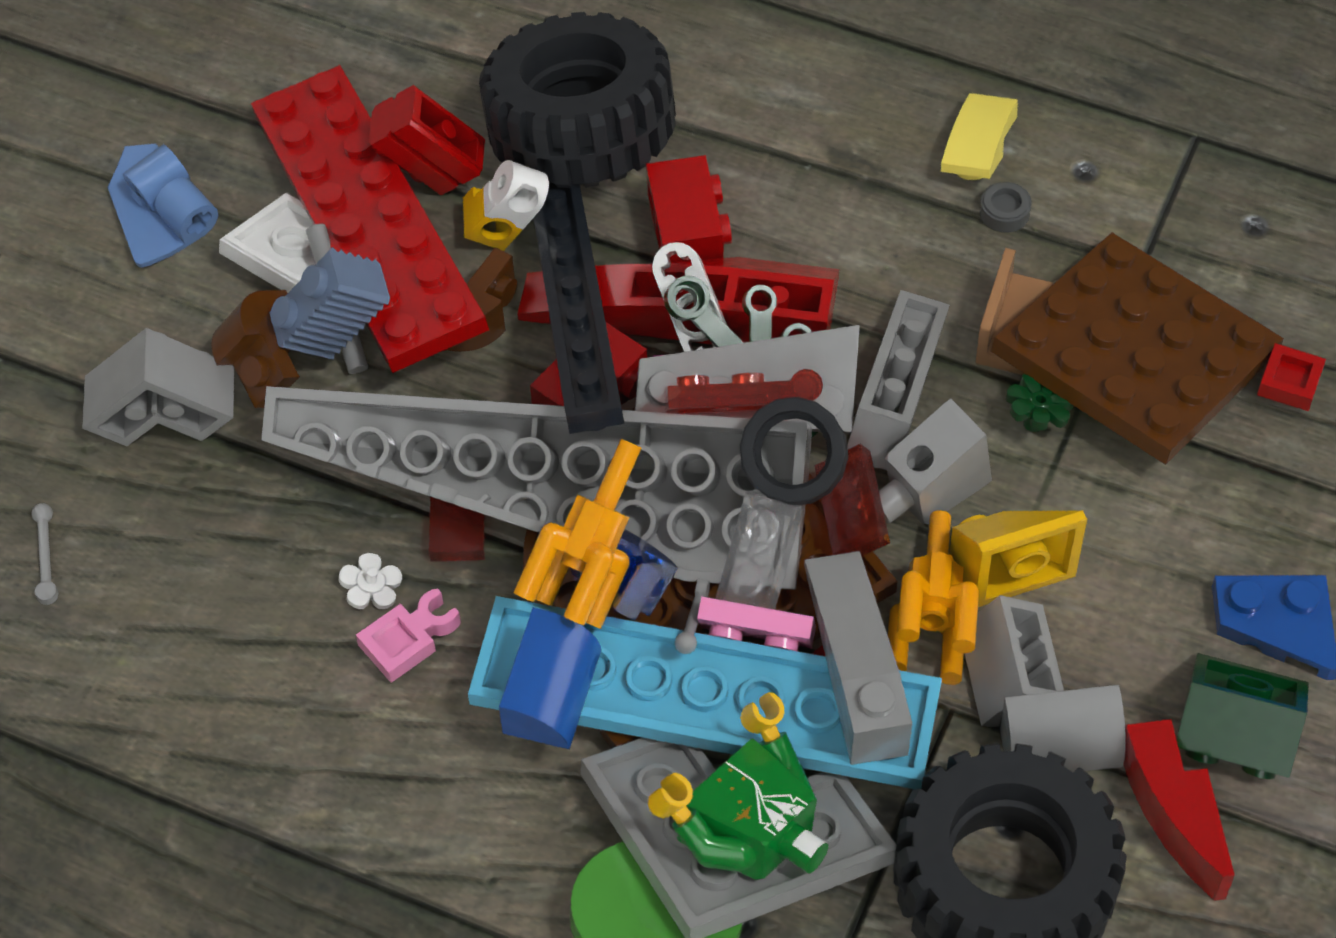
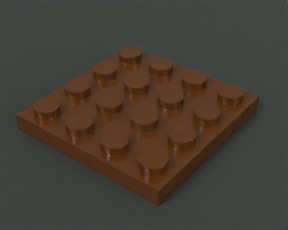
[991,232,1284,465]

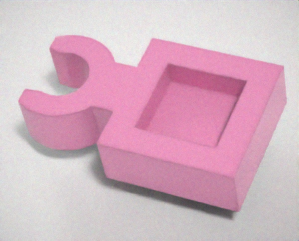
[356,588,461,683]

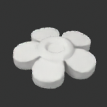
[338,553,402,609]

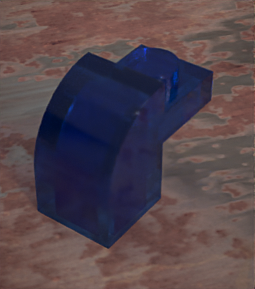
[570,529,678,621]

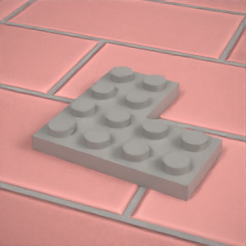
[580,738,896,938]

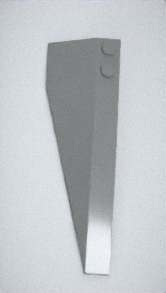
[261,386,812,589]

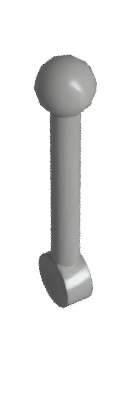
[31,503,59,605]
[675,579,710,654]

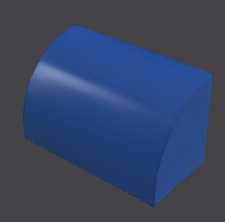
[499,607,602,750]

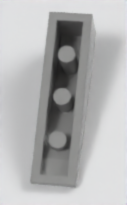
[847,290,950,470]
[804,551,912,765]

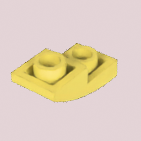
[941,93,1018,180]

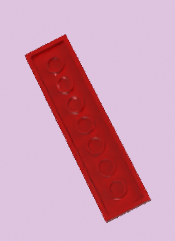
[250,65,489,373]

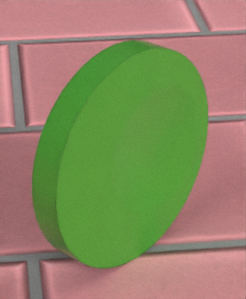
[570,842,742,938]

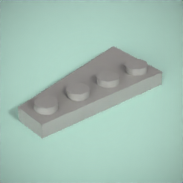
[635,325,860,434]

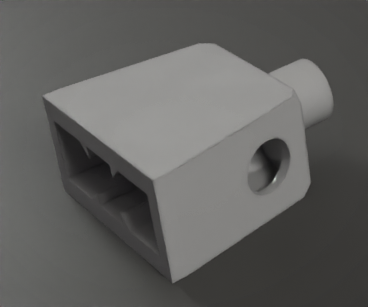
[869,398,992,524]

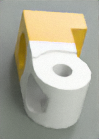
[463,160,549,251]

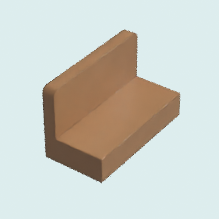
[976,248,1053,375]

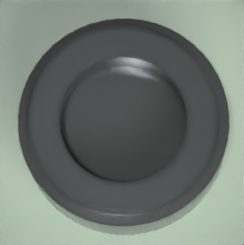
[980,182,1032,233]

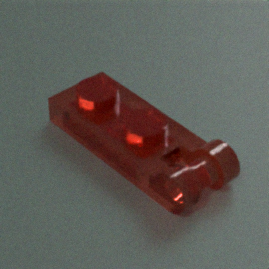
[664,369,823,414]

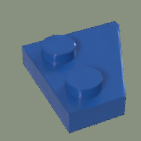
[1212,575,1336,680]

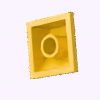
[949,510,1087,607]

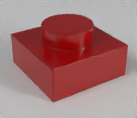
[1257,343,1326,411]

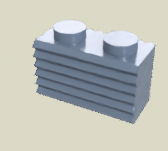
[270,247,390,360]

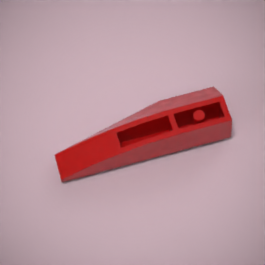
[517,257,840,345]

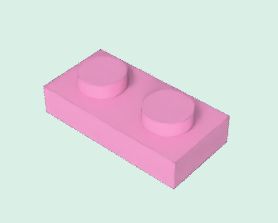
[697,596,816,651]

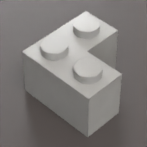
[82,328,234,446]

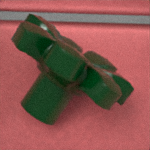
[1006,374,1074,432]

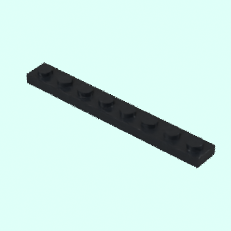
[534,183,625,434]

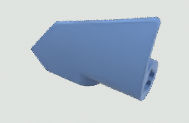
[107,144,218,268]

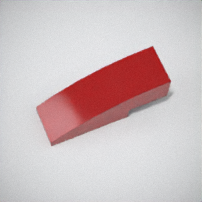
[1123,719,1235,901]

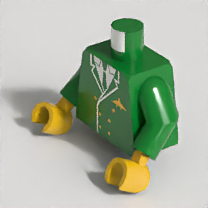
[648,692,828,880]

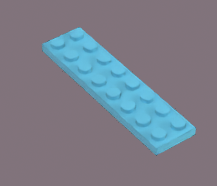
[468,596,942,789]

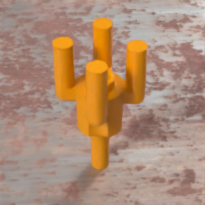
[513,439,642,629]
[887,510,979,685]

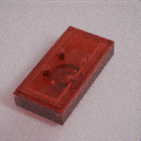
[814,443,890,556]
[429,497,486,561]

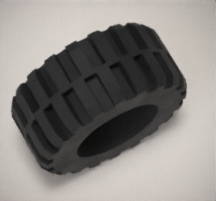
[479,12,676,189]
[893,743,1127,938]

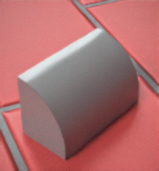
[965,595,1064,727]
[999,685,1126,772]

